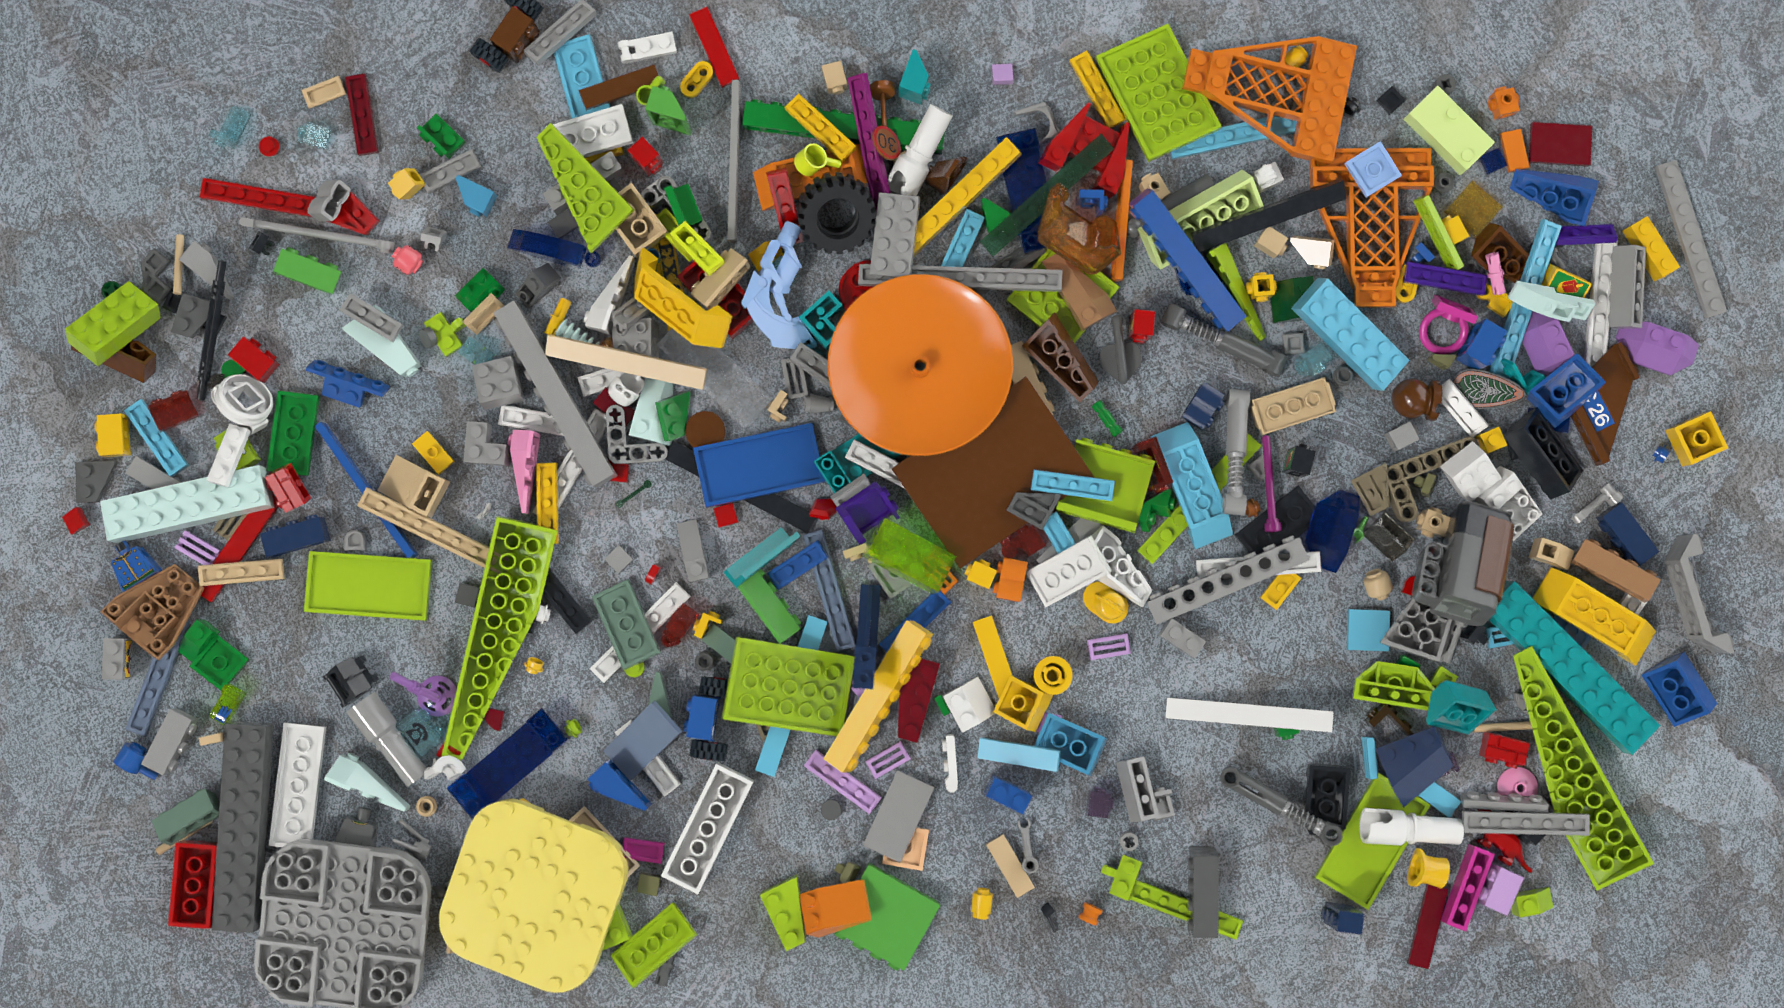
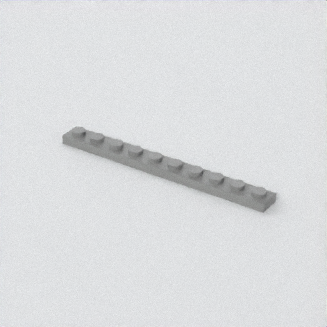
[858,264,1062,292]

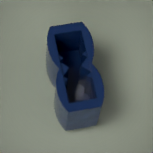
[1181,382,1225,430]

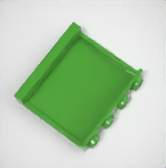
[834,863,940,971]

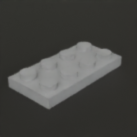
[870,193,920,277]

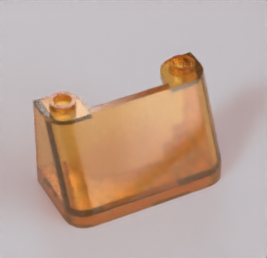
[1037,182,1121,275]

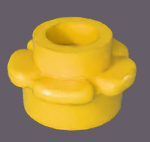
[524,657,544,675]

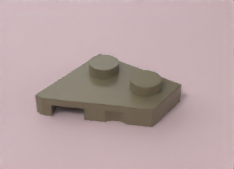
[1351,463,1390,516]

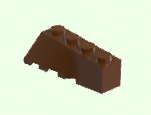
[71,340,157,383]

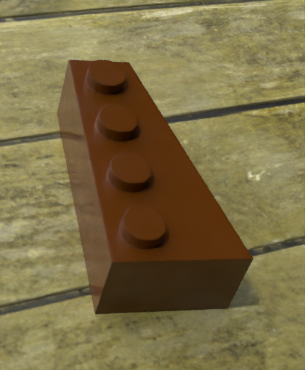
[1022,312,1099,402]

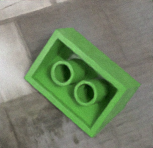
[645,85,692,136]

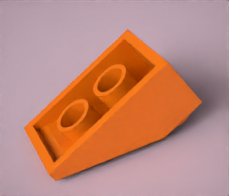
[799,880,872,938]

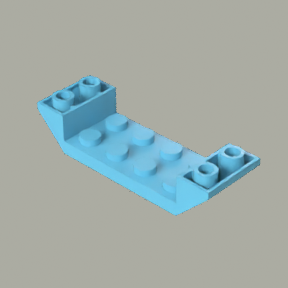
[1150,422,1233,549]

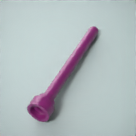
[1262,435,1281,532]

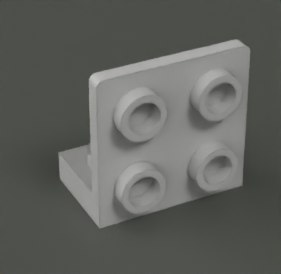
[612,318,659,358]

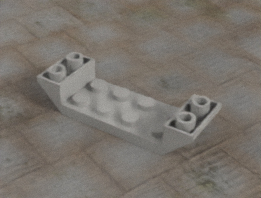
[1664,533,1734,654]

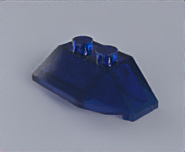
[1305,490,1360,573]

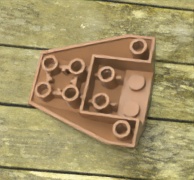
[100,564,204,661]

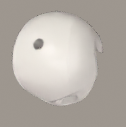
[608,372,645,407]

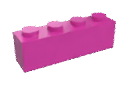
[1441,844,1495,932]

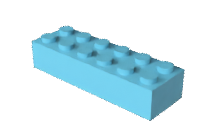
[1291,278,1410,391]

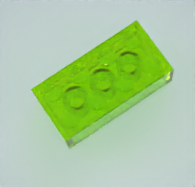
[862,518,956,594]

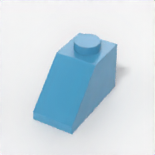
[456,174,497,218]

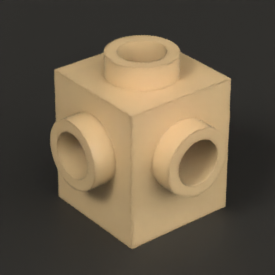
[1416,507,1451,538]

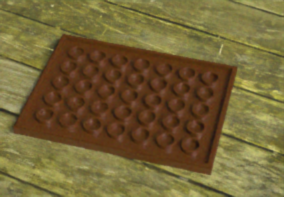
[891,376,1094,569]

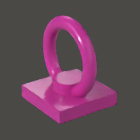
[1419,294,1478,355]

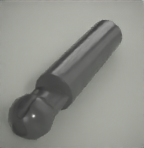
[1127,174,1215,237]

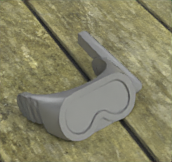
[1014,102,1059,145]

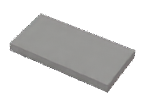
[863,770,934,863]

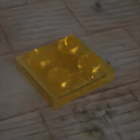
[1444,180,1502,238]

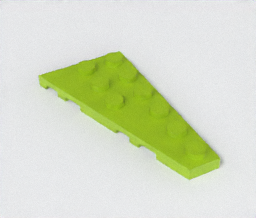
[536,123,635,253]

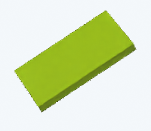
[610,902,698,988]

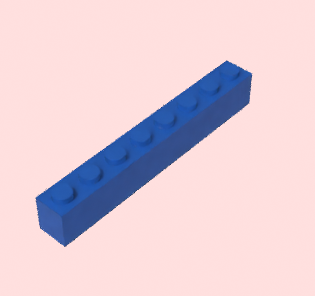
[1128,188,1246,332]

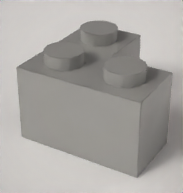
[464,421,510,467]

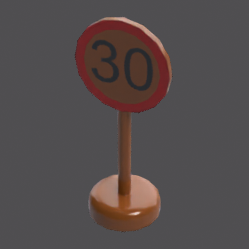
[870,80,901,160]

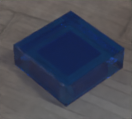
[1479,148,1507,175]

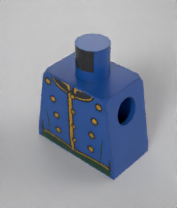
[111,540,162,592]

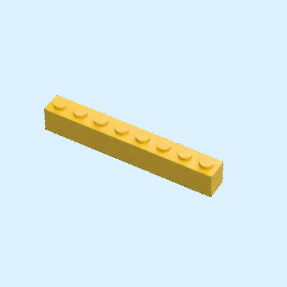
[913,137,1022,258]
[824,620,933,773]

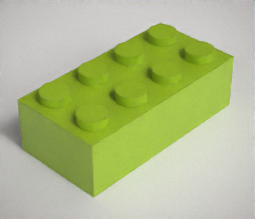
[65,281,161,366]

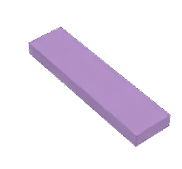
[804,749,882,814]

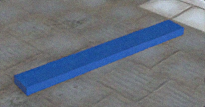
[315,422,419,558]

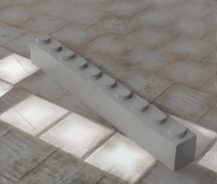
[493,300,618,488]

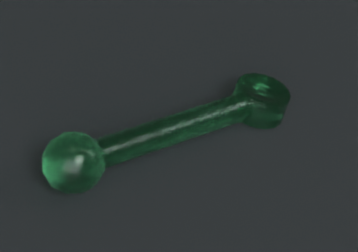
[615,480,652,508]

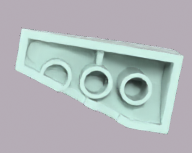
[629,377,673,446]
[324,753,410,812]

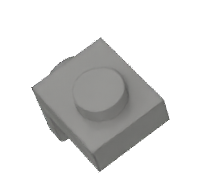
[1153,787,1175,821]

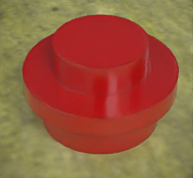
[259,136,280,157]

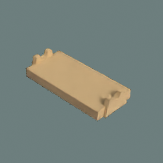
[1250,377,1336,435]

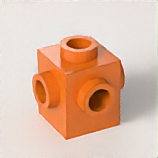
[1488,86,1520,120]

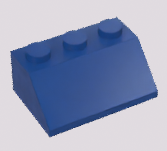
[1641,651,1717,727]

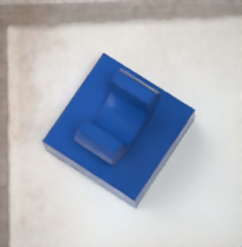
[1411,241,1435,263]

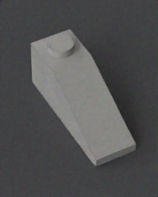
[179,241,234,300]
[677,519,711,583]

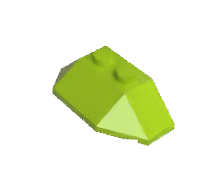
[1352,661,1435,710]

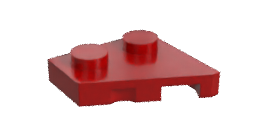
[326,192,380,235]

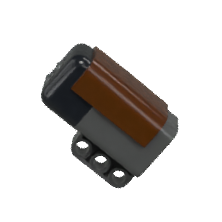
[1412,501,1514,626]

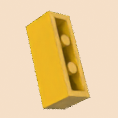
[1622,216,1680,281]

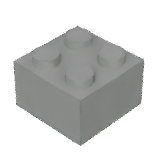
[472,356,524,410]

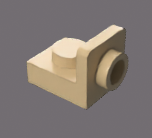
[768,390,789,423]
[843,543,875,564]

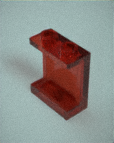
[1132,436,1173,494]

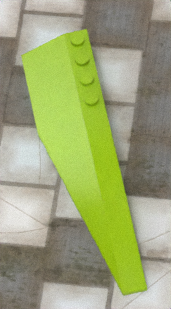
[442,516,558,760]
[1513,646,1654,891]

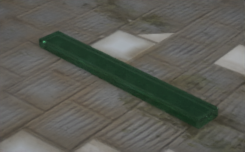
[979,134,1114,257]

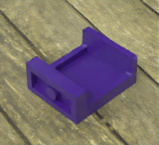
[835,481,900,545]

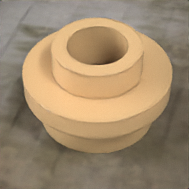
[416,796,437,817]

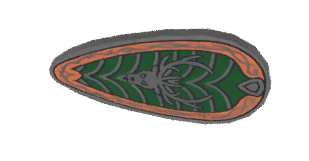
[1452,369,1526,409]

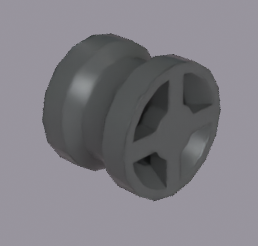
[1432,74,1456,95]

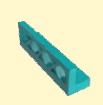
[723,527,800,588]

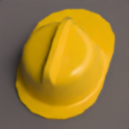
[1083,581,1129,624]

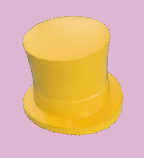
[1034,656,1073,695]
[1407,848,1450,888]

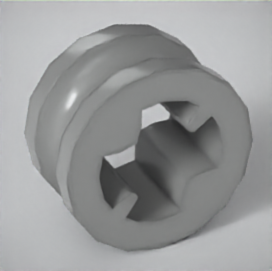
[1119,831,1138,851]

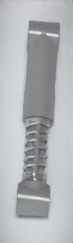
[1222,389,1250,516]

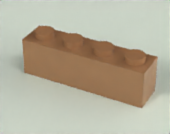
[1571,539,1661,603]

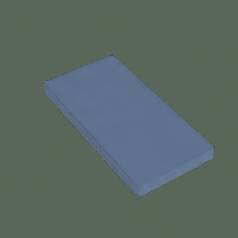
[603,700,682,781]

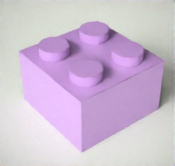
[1477,863,1524,916]

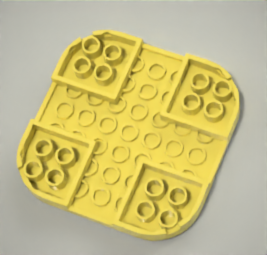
[439,799,628,993]

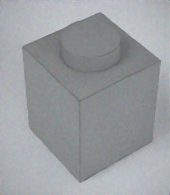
[1384,421,1419,452]

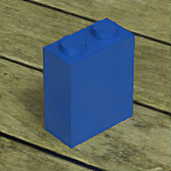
[984,774,1032,815]

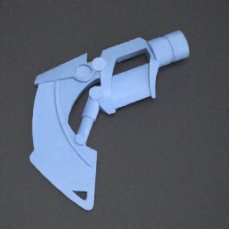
[742,221,817,349]

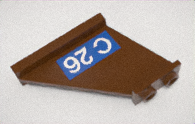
[1570,342,1640,466]

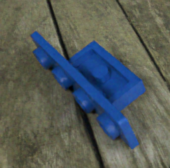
[306,360,390,408]

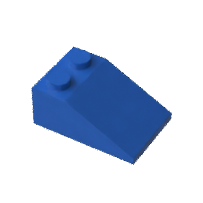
[1527,353,1606,428]
[588,759,652,811]

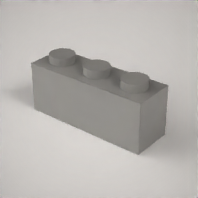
[141,708,198,775]
[1116,756,1159,822]

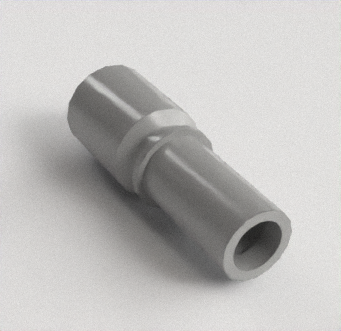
[346,692,426,787]

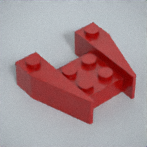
[1039,102,1129,199]

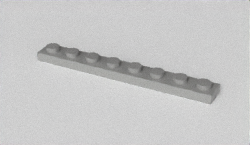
[1655,160,1727,319]

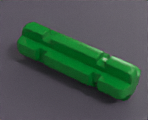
[1092,400,1122,437]

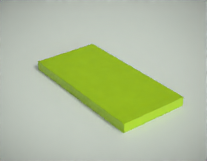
[304,551,432,621]
[1314,773,1431,910]

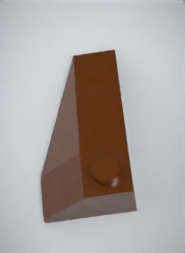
[925,156,968,195]
[1471,223,1529,283]

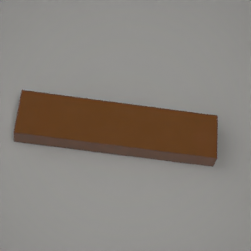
[579,65,659,111]

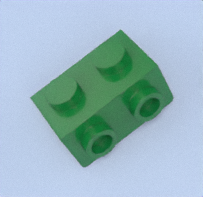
[455,268,505,313]

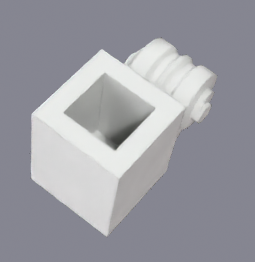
[1251,162,1284,193]

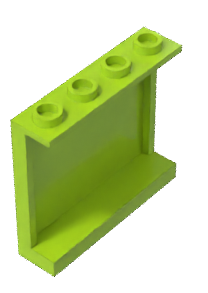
[1056,438,1155,533]

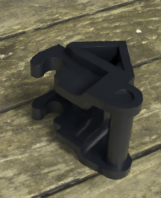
[323,655,379,708]

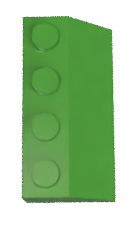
[738,569,802,644]

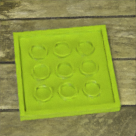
[1006,237,1119,343]

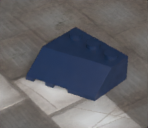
[1376,726,1454,807]

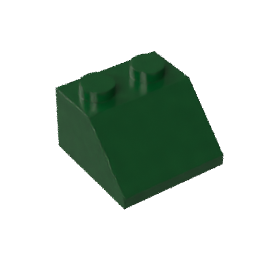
[1270,276,1314,324]

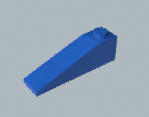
[1510,169,1599,226]

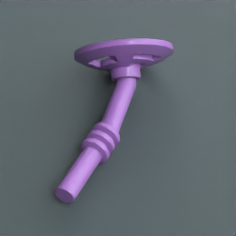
[390,672,457,717]

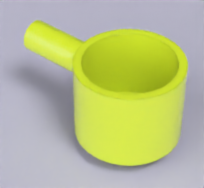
[794,143,841,176]

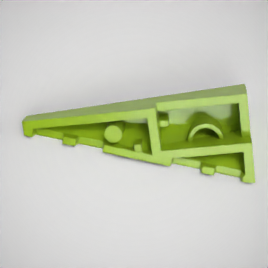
[1206,243,1266,342]

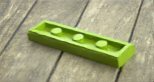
[1413,195,1464,270]

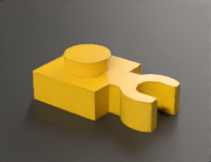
[1476,284,1513,318]

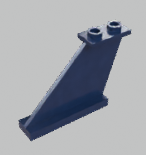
[853,584,881,690]

